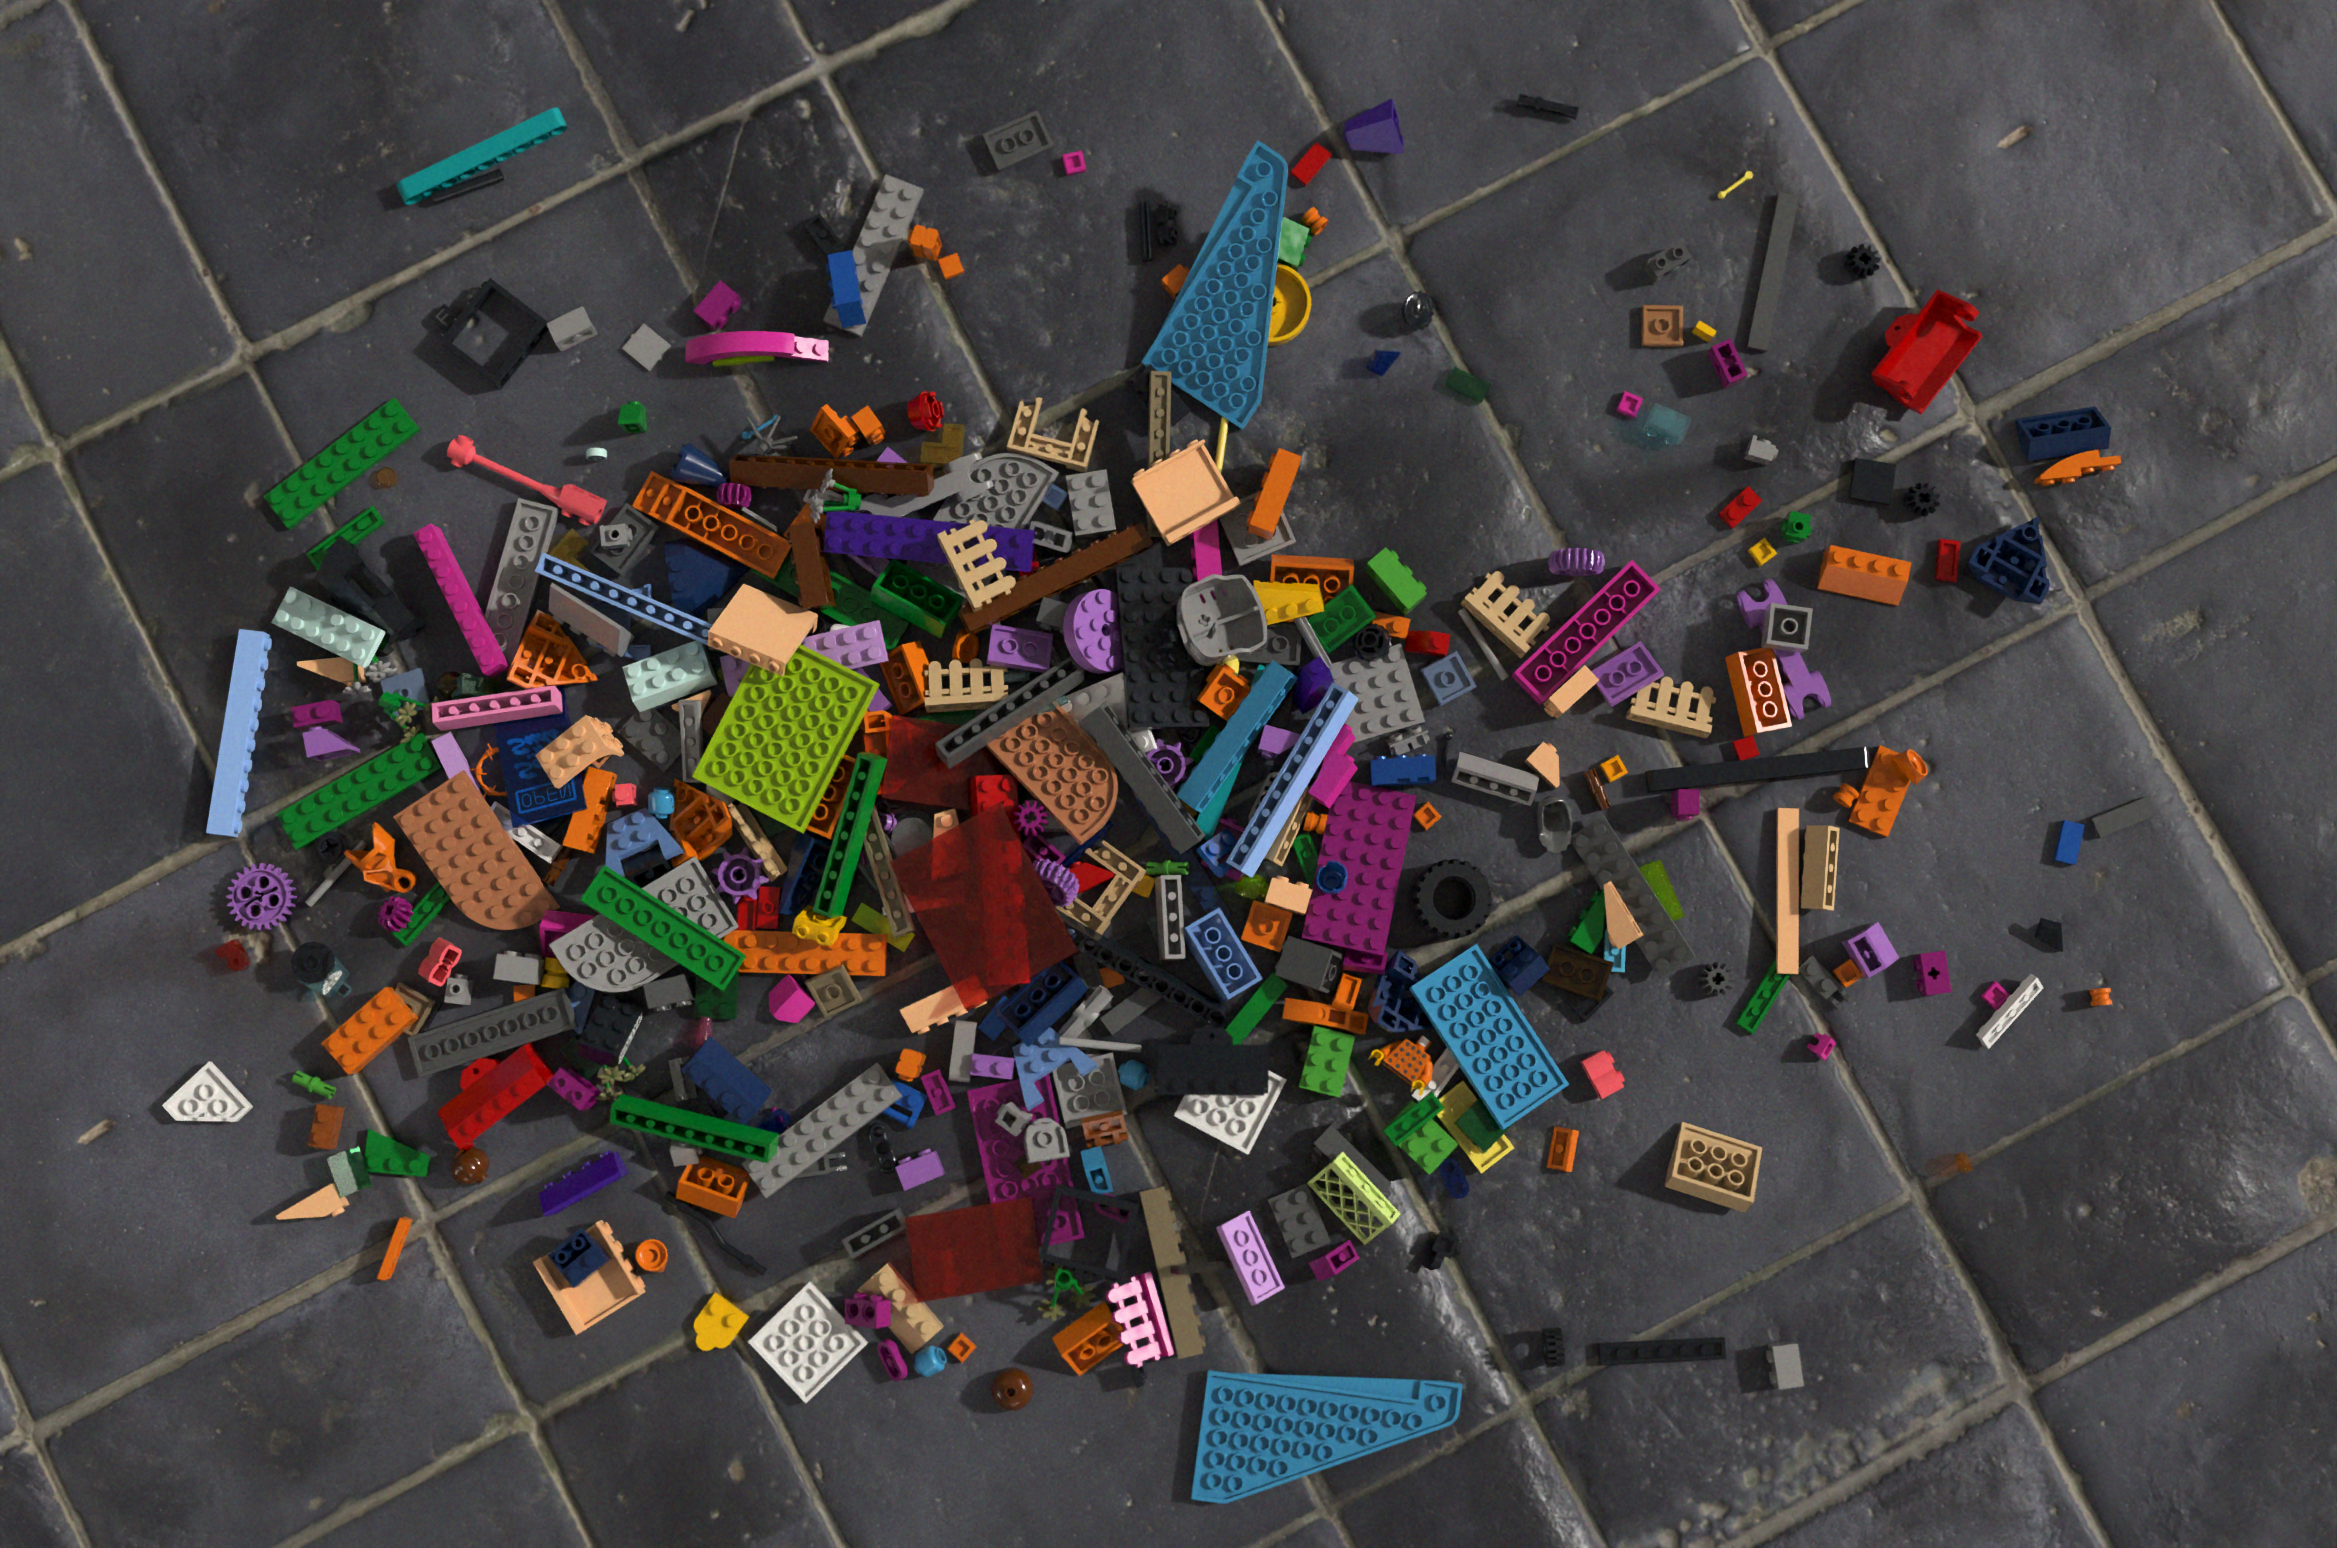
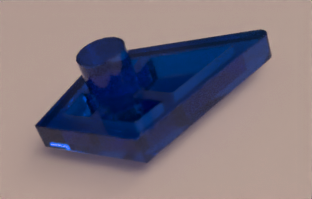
[1366,350,1401,377]

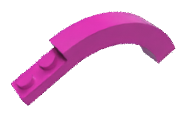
[686,331,828,365]

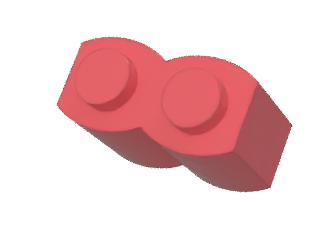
[418,937,462,987]
[1579,1050,1625,1099]

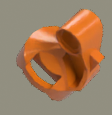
[344,822,418,893]

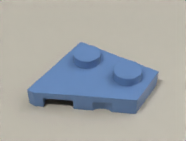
[568,981,597,1035]

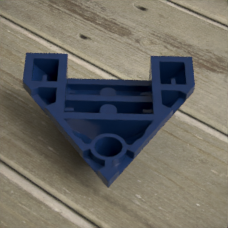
[1967,516,2050,604]
[665,538,752,618]
[1367,950,1434,1033]

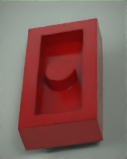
[1718,486,1763,529]

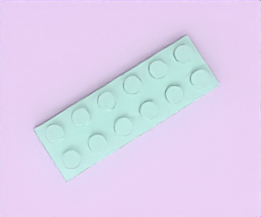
[271,586,386,669]

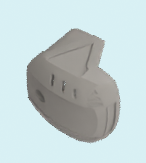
[1176,574,1267,666]

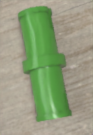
[1146,860,1190,875]
[292,1070,336,1100]

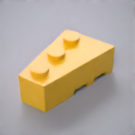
[1254,580,1324,625]

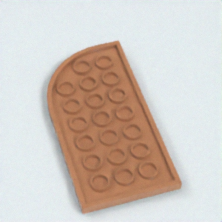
[986,701,1118,845]
[393,770,560,930]

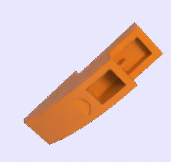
[2034,450,2121,486]
[1282,998,1369,1035]

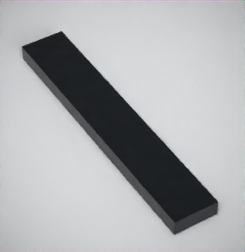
[1597,1337,1726,1365]

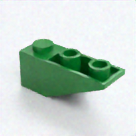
[1567,888,1605,954]

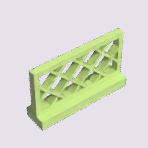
[1307,1152,1401,1245]

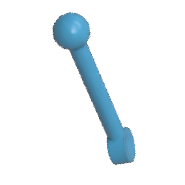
[742,415,780,440]

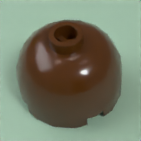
[991,1368,1033,1411]

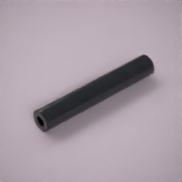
[431,169,505,204]

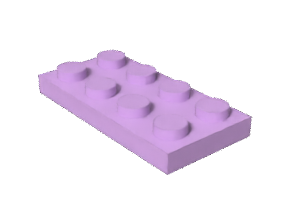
[1216,1211,1285,1306]

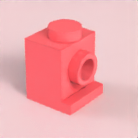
[612,783,638,808]

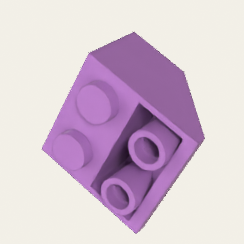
[1842,922,1899,978]

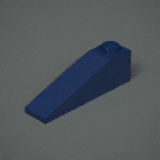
[778,830,833,917]

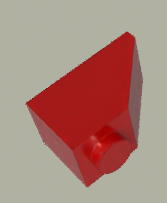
[1404,631,1450,658]
[1069,861,1115,894]

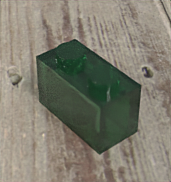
[327,1147,373,1198]

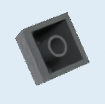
[1275,936,1345,996]

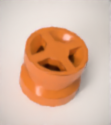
[1833,783,1859,808]
[2089,988,2112,1006]

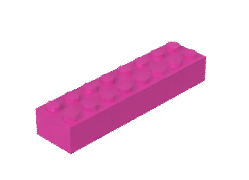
[1511,560,1661,705]

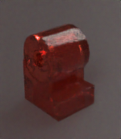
[215,939,251,971]

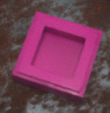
[1062,150,1086,176]
[1616,391,1643,419]
[1980,981,2010,1011]

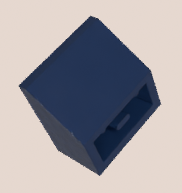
[1488,935,1550,997]
[547,1228,612,1288]

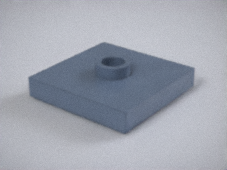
[1420,651,1477,707]
[380,668,431,720]

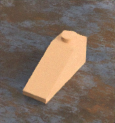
[297,657,367,687]
[1604,881,1643,950]
[276,1183,350,1220]

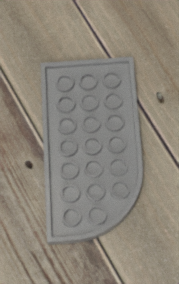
[905,453,1059,605]
[549,856,739,992]

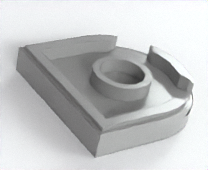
[1024,1118,1070,1164]

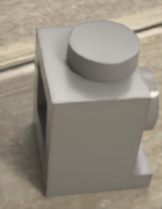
[1744,435,1778,465]
[599,524,633,550]
[995,1102,1033,1136]

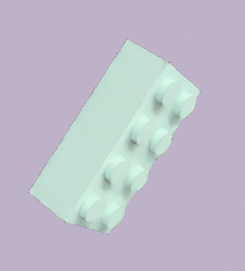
[622,640,718,712]

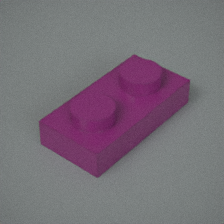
[1343,949,1388,975]
[921,1069,956,1116]

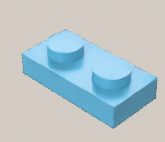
[1603,930,1626,973]

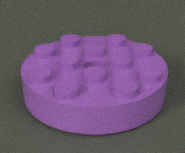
[1063,589,1122,674]

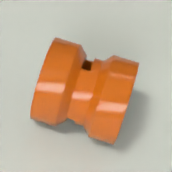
[1300,207,1328,236]
[1303,811,1328,835]

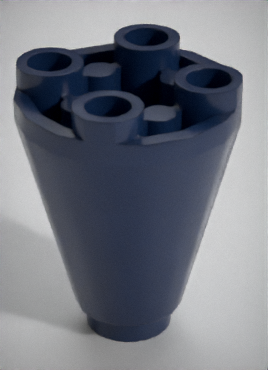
[670,443,729,488]

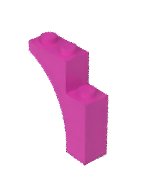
[1308,723,1358,808]

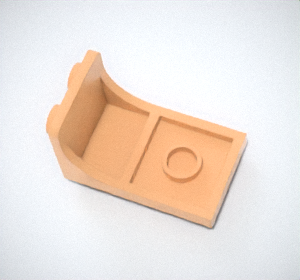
[535,715,624,789]

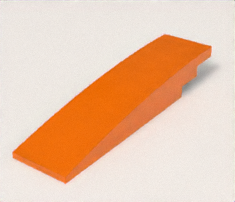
[632,471,792,579]

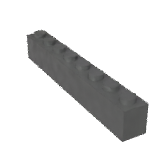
[935,656,1085,769]
[1082,701,1205,854]

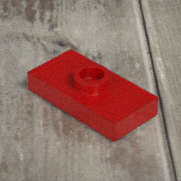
[756,886,781,929]

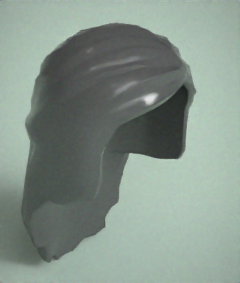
[1536,796,1573,854]

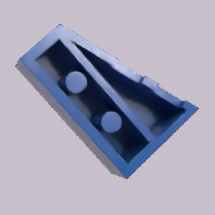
[825,250,866,328]
[1369,754,1436,787]

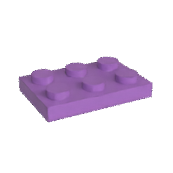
[987,624,1053,673]
[1591,641,1664,707]

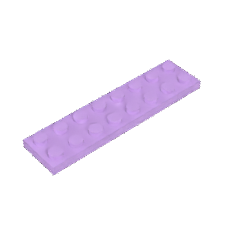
[720,620,889,698]

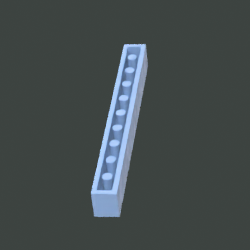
[535,553,723,652]
[206,629,272,838]
[1226,683,1359,878]

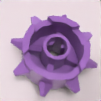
[1145,739,1193,792]
[712,847,769,904]

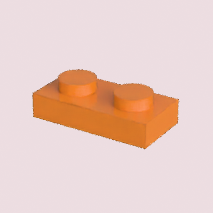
[1368,611,1410,640]

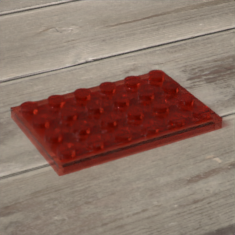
[881,715,1010,811]
[905,1197,1043,1303]

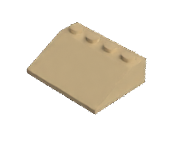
[1664,1122,1762,1213]

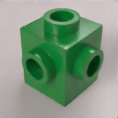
[1780,511,1812,544]

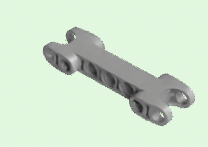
[852,453,994,517]

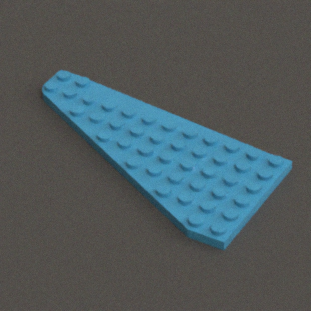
[1142,140,1288,429]
[1191,1370,1463,1504]

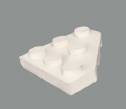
[162,1062,253,1122]

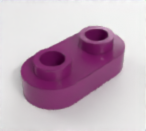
[1094,1193,1131,1223]
[877,1339,907,1382]

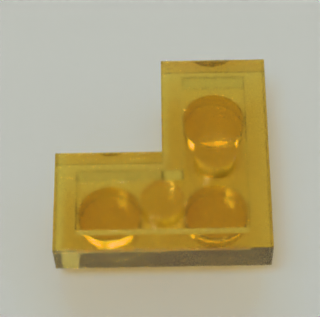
[921,423,965,465]
[548,529,590,572]

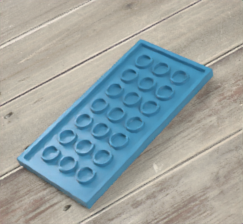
[1409,944,1569,1130]

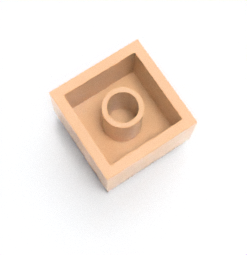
[1264,875,1312,916]

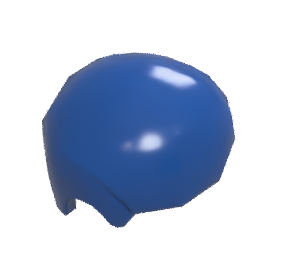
[1316,861,1348,894]

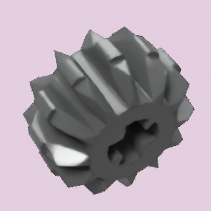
[1698,961,1735,997]

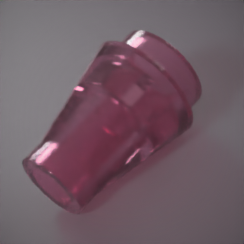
[693,1017,713,1047]

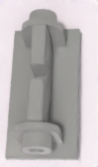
[1385,725,1430,756]
[669,1056,697,1102]

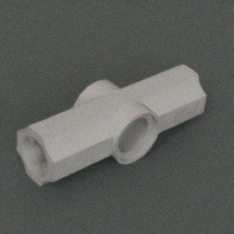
[1059,985,1113,1038]

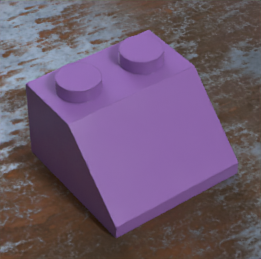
[1257,725,1301,760]
[302,726,361,762]

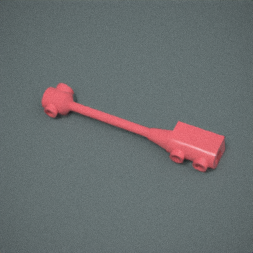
[447,435,607,526]

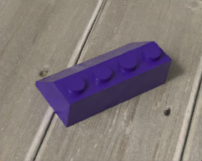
[539,1150,629,1217]

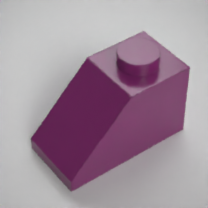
[1309,1240,1359,1282]

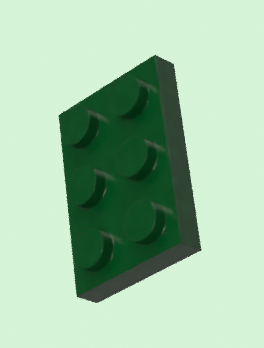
[694,969,739,1020]

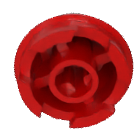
[907,391,944,431]

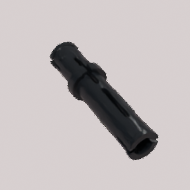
[1517,94,1579,120]

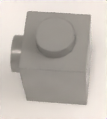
[444,974,474,1005]
[670,1139,703,1166]

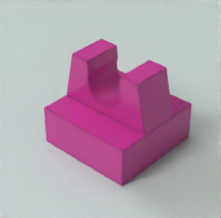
[1807,1032,1836,1061]

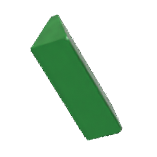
[1188,724,1221,765]

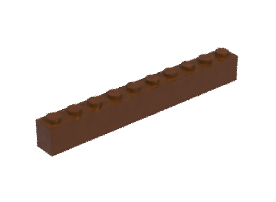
[729,454,934,497]
[958,522,1153,636]

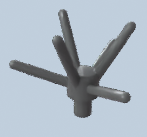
[746,415,798,455]

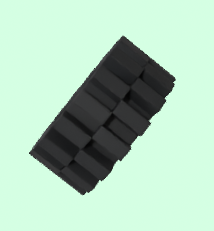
[1542,1327,1565,1367]

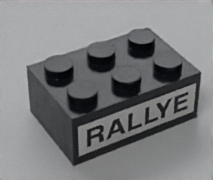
[578,993,643,1068]

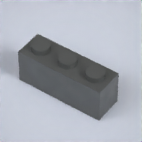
[841,1208,910,1259]

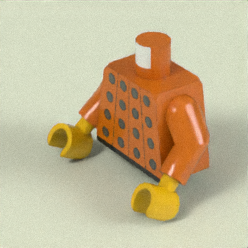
[1369,1035,1433,1096]

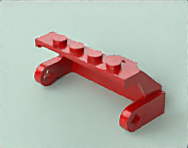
[1871,289,1982,415]
[436,1043,555,1151]

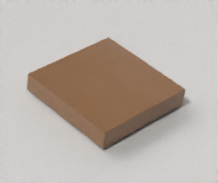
[1641,305,1683,347]

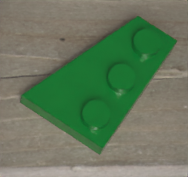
[363,1129,430,1177]

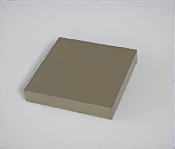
[805,964,862,1018]
[394,982,436,1037]

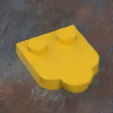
[694,1292,749,1351]

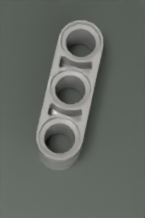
[949,1020,978,1083]

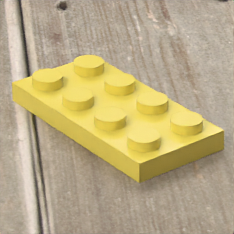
[1436,1081,1514,1174]

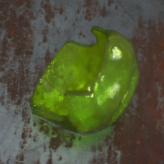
[1235,874,1269,899]

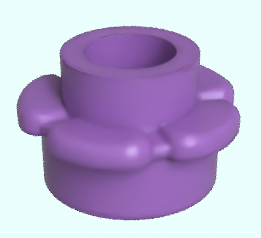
[880,813,897,833]

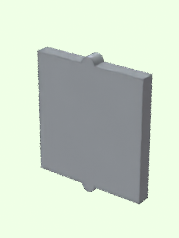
[622,323,671,371]

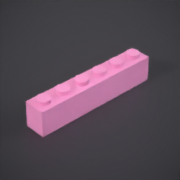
[432,685,563,731]

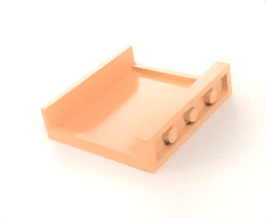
[1131,439,1241,546]
[708,584,818,676]
[533,1220,645,1335]

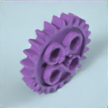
[226,863,297,931]

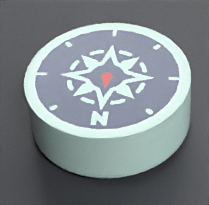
[586,448,607,461]

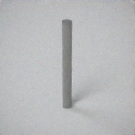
[1458,608,1509,681]
[305,840,368,907]
[1058,1037,1141,1053]

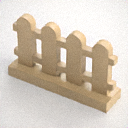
[937,519,1016,612]
[1460,571,1550,658]
[924,658,1009,713]
[1626,677,1716,739]
[728,803,788,882]

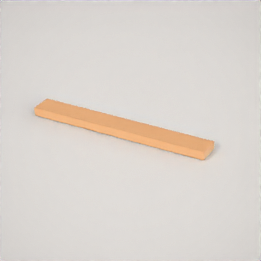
[1776,808,1799,974]

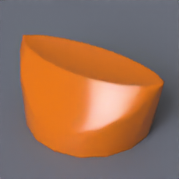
[952,628,980,663]
[1893,749,1928,785]
[636,1239,668,1273]

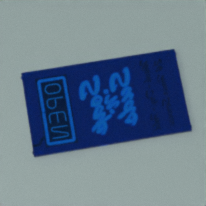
[494,685,587,828]

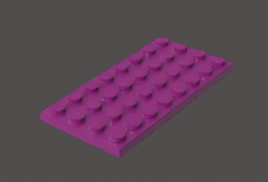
[1301,781,1416,957]
[967,1074,1085,1256]

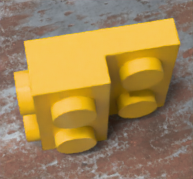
[792,905,847,946]

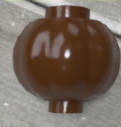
[450,1147,489,1185]

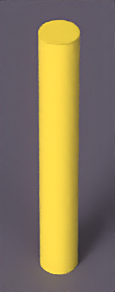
[1215,417,1229,473]

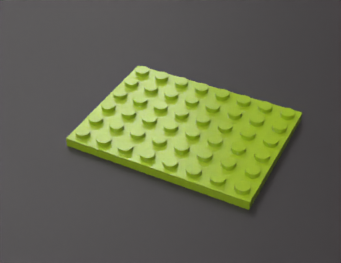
[692,644,880,833]

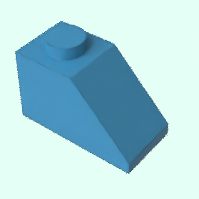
[1080,1146,1113,1194]

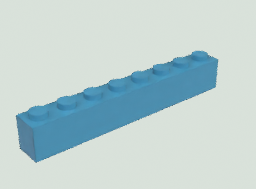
[1176,660,1298,814]

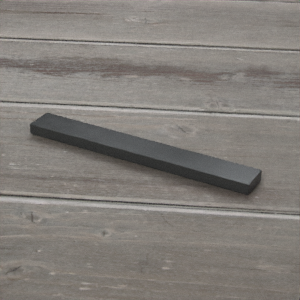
[1746,192,1799,352]

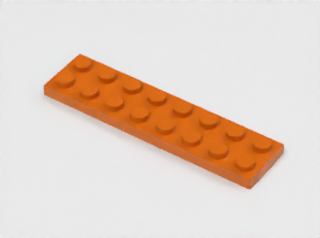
[721,930,887,976]

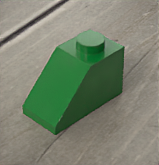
[618,401,647,434]

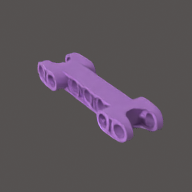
[1737,578,1831,721]

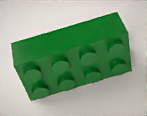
[869,559,964,639]

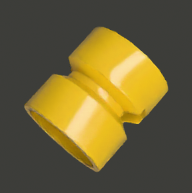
[541,957,570,990]

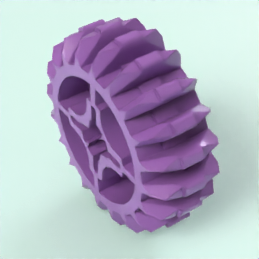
[1548,548,1605,576]
[1023,859,1080,907]

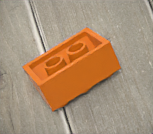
[879,641,929,716]
[676,1155,751,1219]
[1052,1301,1124,1376]

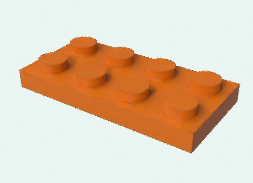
[1848,745,1910,838]

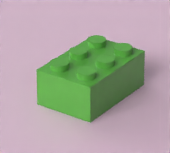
[1364,547,1427,616]
[1298,1026,1355,1098]
[1382,1100,1459,1175]

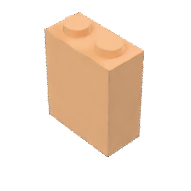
[1543,665,1599,718]

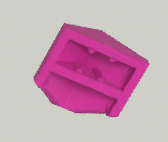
[769,974,817,1023]

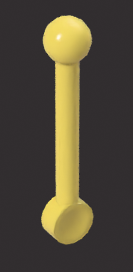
[1718,171,1753,199]

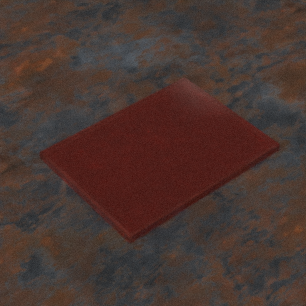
[890,802,1078,1011]

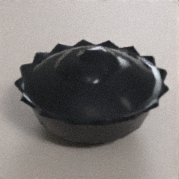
[1401,291,1434,331]
[1352,623,1392,662]

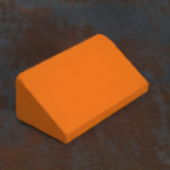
[1547,1126,1579,1172]

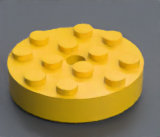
[1268,263,1311,346]

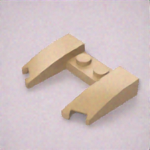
[1007,397,1099,473]
[1055,840,1147,935]

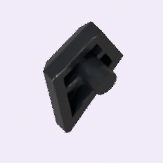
[2035,918,2063,952]

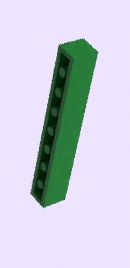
[813,752,887,918]
[610,1094,779,1163]

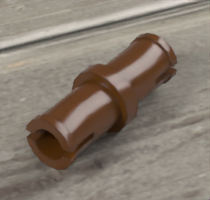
[1582,768,1612,811]
[542,844,574,887]

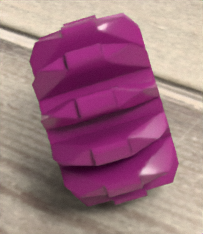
[716,483,751,510]
[1013,801,1049,836]
[376,896,414,932]

